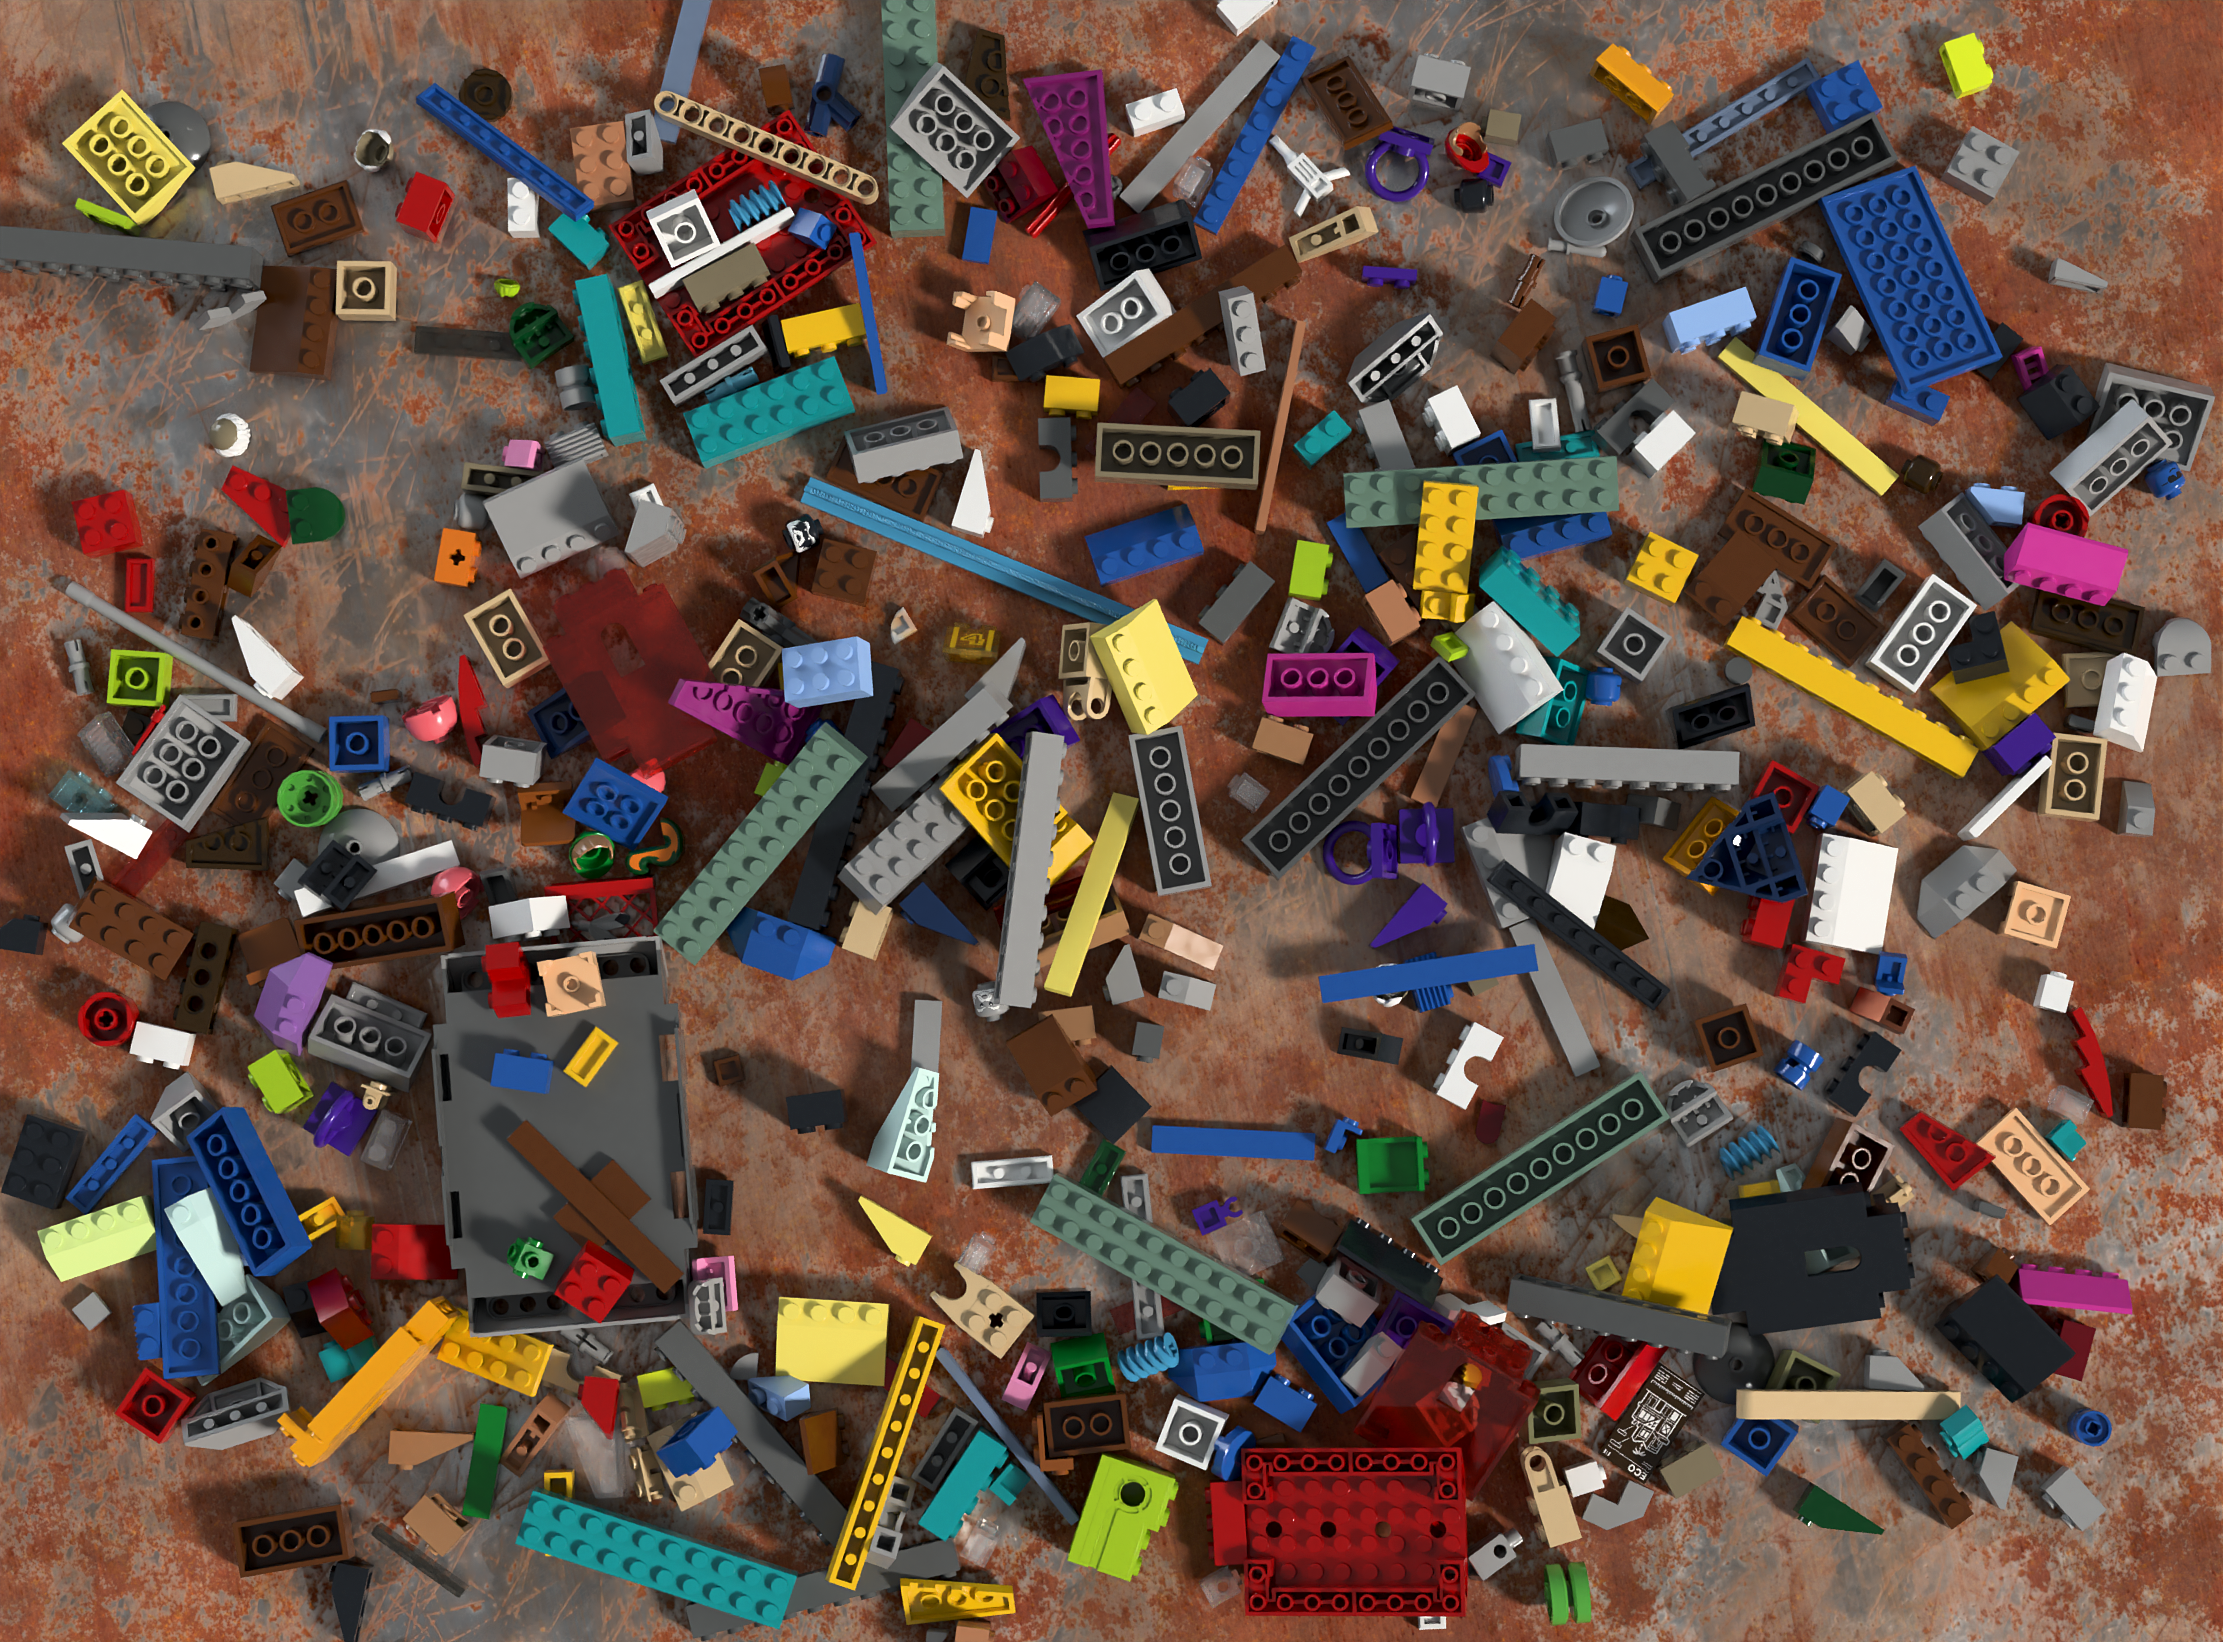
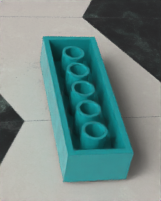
[572,274,647,447]
[683,356,856,469]

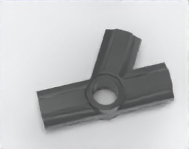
[739,597,819,648]

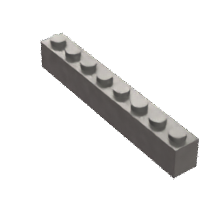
[1506,1273,1732,1360]

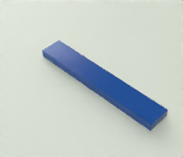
[849,231,888,395]
[1151,1125,1315,1161]

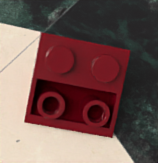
[982,145,1059,224]

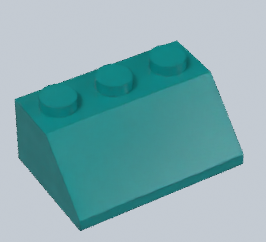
[1515,656,1591,746]

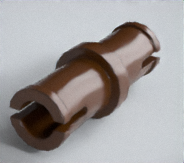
[1507,254,1546,310]

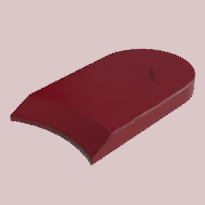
[1475,1099,1507,1144]

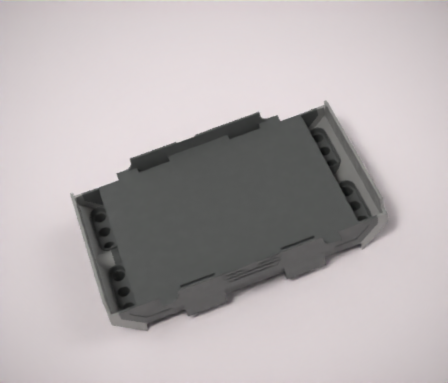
[431,936,699,1338]

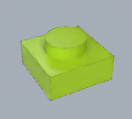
[1430,631,1470,662]

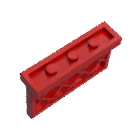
[544,874,659,945]

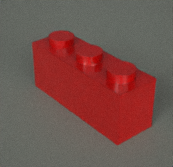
[1205,1478,1248,1566]

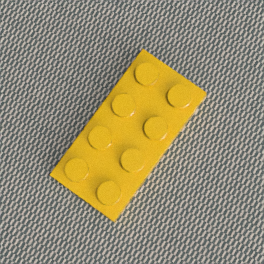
[1413,480,1479,594]
[437,1307,554,1397]

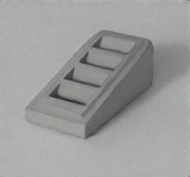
[2048,258,2108,294]

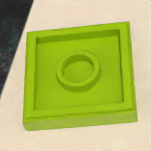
[75,198,142,237]

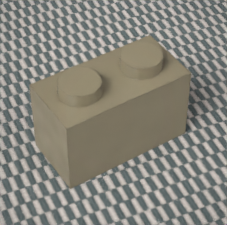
[1656,1440,1724,1499]

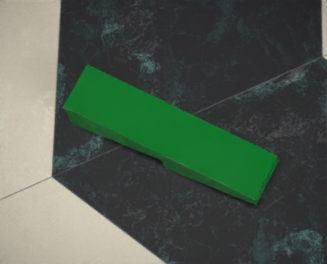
[462,1403,510,1520]

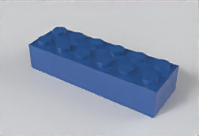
[186,1107,313,1276]

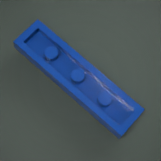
[65,1113,159,1215]

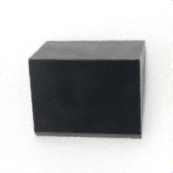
[1036,1291,1092,1337]

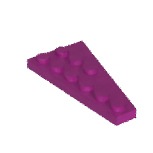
[1023,69,1115,229]
[668,678,824,766]

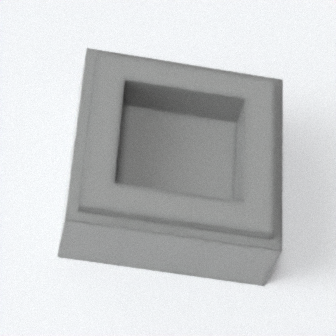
[72,1292,112,1331]

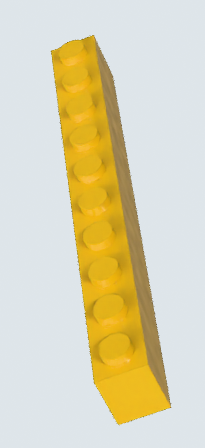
[1722,615,1979,779]
[825,1316,945,1591]

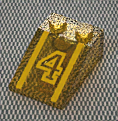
[942,622,1002,666]

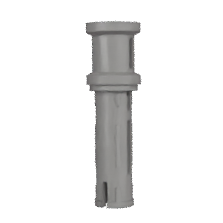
[1554,350,1592,433]

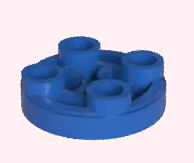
[1488,755,1519,798]
[1211,1426,1256,1482]

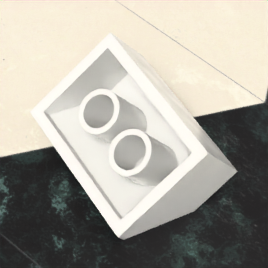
[2093,653,2157,753]

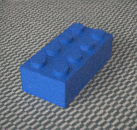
[1752,257,1842,381]

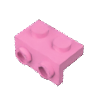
[691,1255,738,1312]

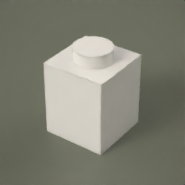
[2033,971,2074,1013]
[1562,1458,1607,1497]

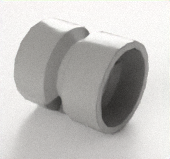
[555,365,596,411]

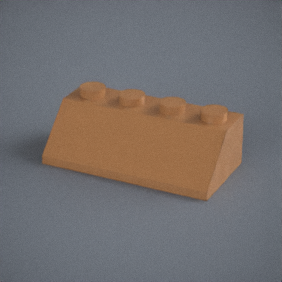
[1037,883,1131,968]

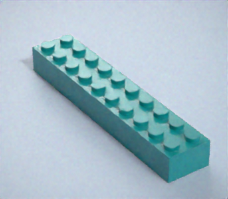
[515,1487,798,1629]

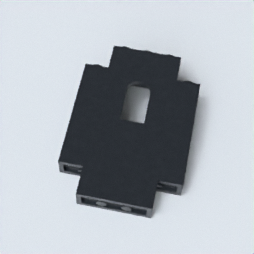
[1711,1182,1915,1336]

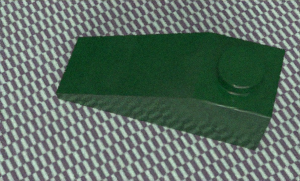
[1793,1482,1885,1535]

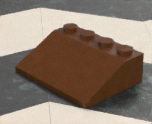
[249,266,338,381]

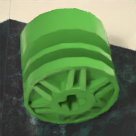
[277,770,343,827]

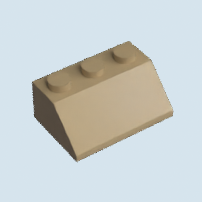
[646,1410,734,1512]

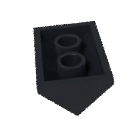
[1665,683,1756,750]

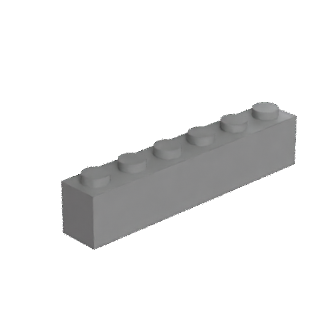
[871,681,1013,812]

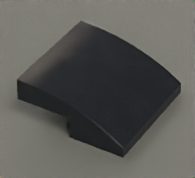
[298,840,378,912]
[1074,1065,1152,1145]

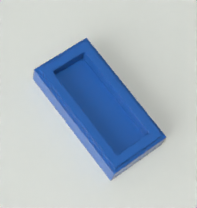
[962,207,998,265]

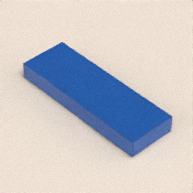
[1326,512,1389,594]

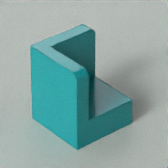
[2044,1119,2086,1162]
[989,1461,1030,1506]

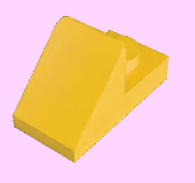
[1419,590,1475,623]
[298,1196,348,1242]

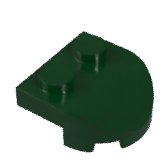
[509,302,574,369]
[286,487,346,545]

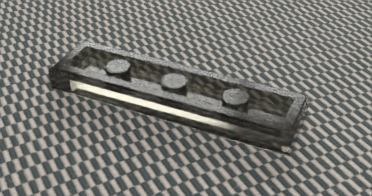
[414,326,522,362]
[371,1522,470,1598]

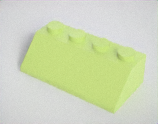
[37,1195,157,1282]

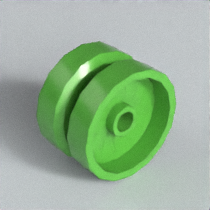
[1544,1561,1591,1626]

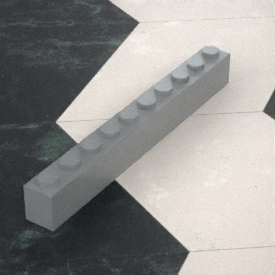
[993,731,1067,1008]

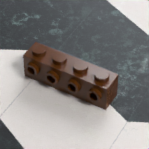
[179,528,239,643]
[1880,1421,1974,1530]

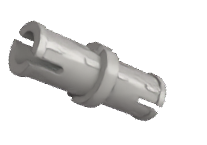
[64,639,95,696]
[358,764,414,801]
[1534,1321,1585,1368]
[560,1328,614,1366]

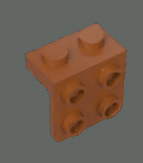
[517,781,576,847]
[238,917,301,989]
[1032,1410,1074,1475]

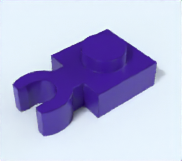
[1192,1196,1243,1236]

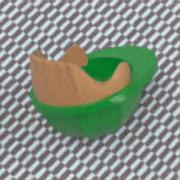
[569,831,615,879]

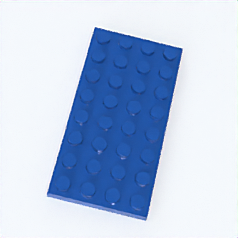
[1818,166,2003,394]

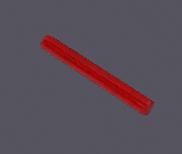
[1025,133,1121,238]

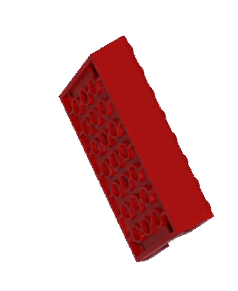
[609,109,877,359]
[1241,1447,1468,1617]

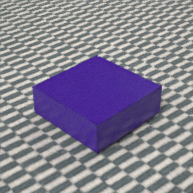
[1476,152,1512,188]

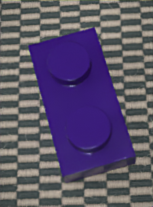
[1361,266,1417,289]

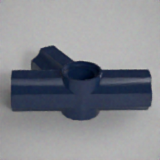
[804,53,862,138]

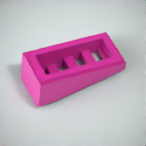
[2010,346,2049,391]

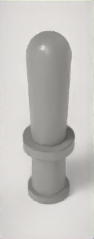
[1547,237,1607,258]

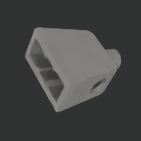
[1467,1528,1523,1581]

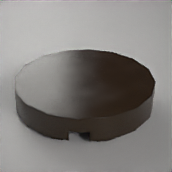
[459,68,513,123]

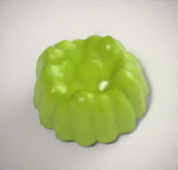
[494,278,520,298]

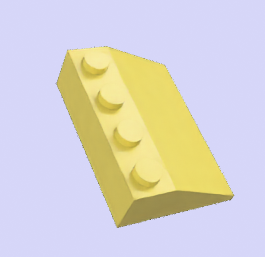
[62,90,195,228]
[1090,599,1198,735]
[775,1297,890,1386]

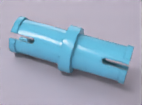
[704,366,760,403]

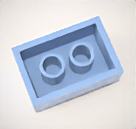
[1662,287,1757,355]
[782,636,873,708]

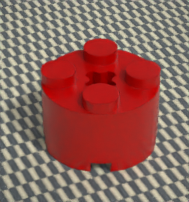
[2027,494,2089,538]
[78,992,140,1047]

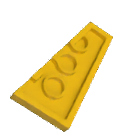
[900,1578,1016,1625]

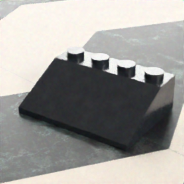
[1333,1217,1443,1309]
[1934,1274,2076,1403]

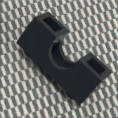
[405,772,496,831]
[1486,791,1578,835]
[1824,1031,1901,1117]

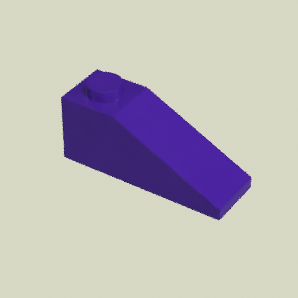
[1369,883,1448,949]

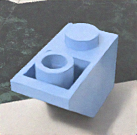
[1965,483,2025,528]
[748,1375,811,1421]

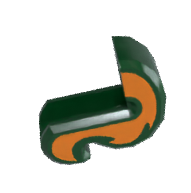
[625,818,685,876]

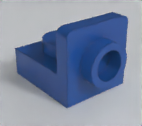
[1323,1116,1363,1154]

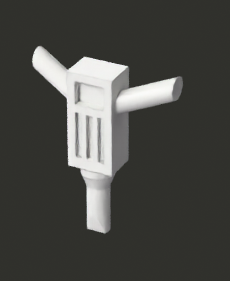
[1269,135,1350,218]

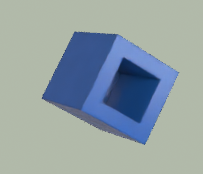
[788,207,838,250]
[1592,275,1628,319]

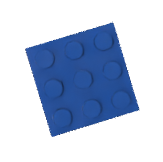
[562,757,668,851]

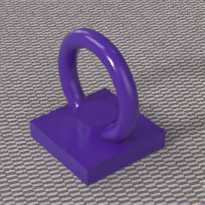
[1365,126,1435,202]
[1398,802,1455,867]
[1322,820,1399,885]
[303,1081,379,1156]

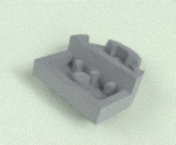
[1269,597,1335,654]
[2152,617,2211,677]
[1666,1080,1733,1148]
[688,1277,727,1335]

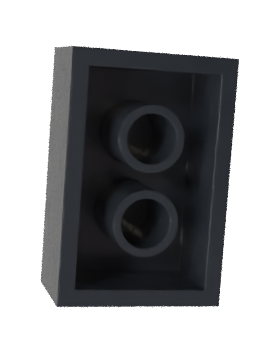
[0,1114,87,1209]

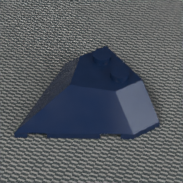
[1686,792,1808,903]

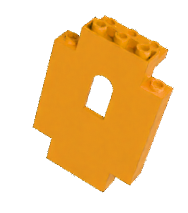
[277,1296,463,1468]

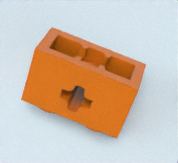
[434,528,482,589]

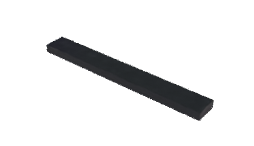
[1486,859,1670,1011]

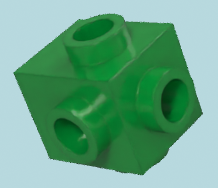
[507,1237,554,1280]

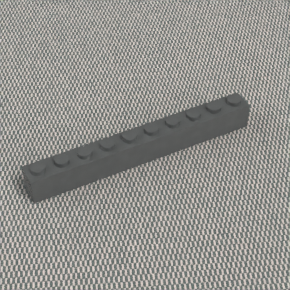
[654,1319,848,1548]
[685,1536,961,1641]

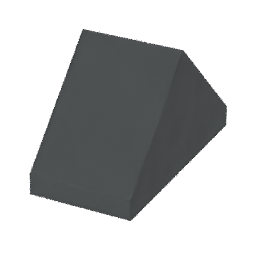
[1854,559,1907,612]
[1626,794,1681,831]
[480,866,519,906]

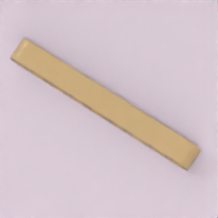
[654,91,879,205]
[1736,1389,1961,1420]

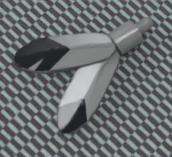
[571,912,630,940]

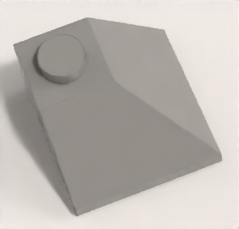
[150,1071,220,1153]

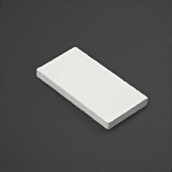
[1957,755,2052,841]

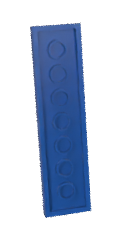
[152,1156,221,1379]

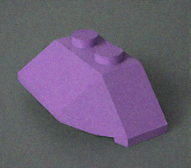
[254,952,333,1057]

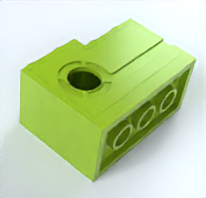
[1067,1451,1179,1582]

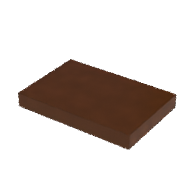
[271,180,365,257]
[1788,574,1885,668]
[553,1159,651,1248]

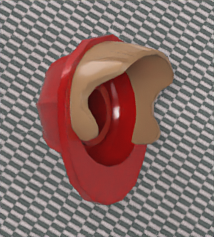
[1445,122,1489,173]

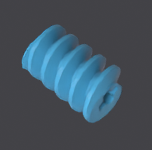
[727,180,787,233]
[1719,1125,1780,1181]
[1117,1332,1179,1382]

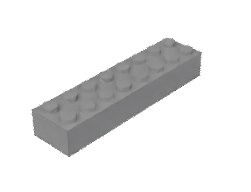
[1515,744,1740,793]

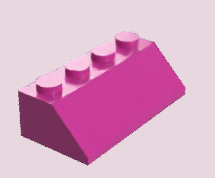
[2004,523,2128,606]
[1262,653,1377,717]
[2011,1263,2133,1314]

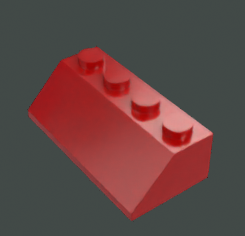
[1568,1334,1669,1421]

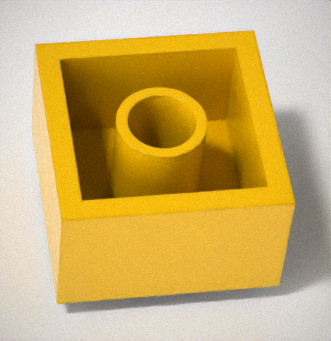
[1622,531,1699,607]

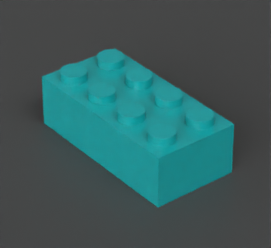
[1479,546,1580,657]
[918,1426,1009,1542]

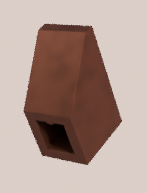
[1848,987,1915,1034]

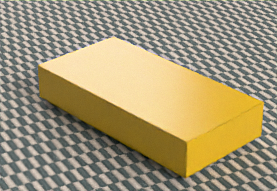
[563,1026,619,1087]

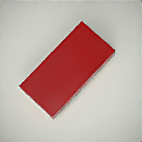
[125,558,155,613]

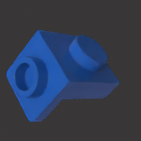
[1873,951,1908,996]

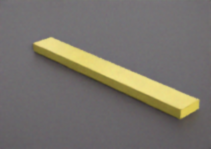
[1717,336,1899,497]
[1044,792,1140,997]

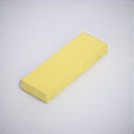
[617,280,669,365]

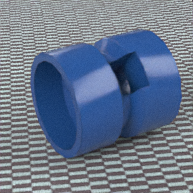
[1773,1040,1824,1091]
[2067,1407,2112,1447]

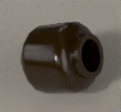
[1901,454,1944,494]

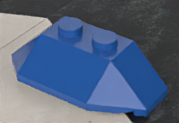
[726,906,837,981]
[1168,1340,1277,1402]

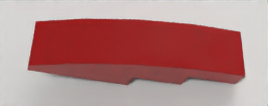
[458,654,489,768]
[2066,1007,2113,1118]

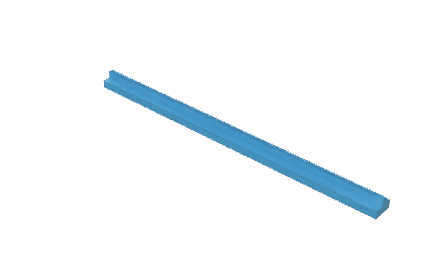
[800,477,1209,665]

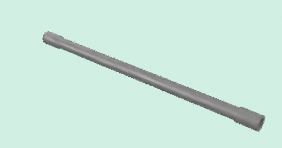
[65,581,328,743]

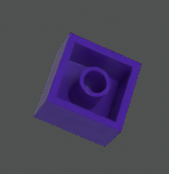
[1982,713,2056,776]

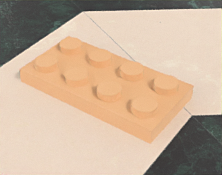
[1975,1108,2090,1226]

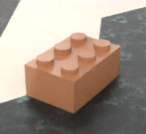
[570,121,638,214]

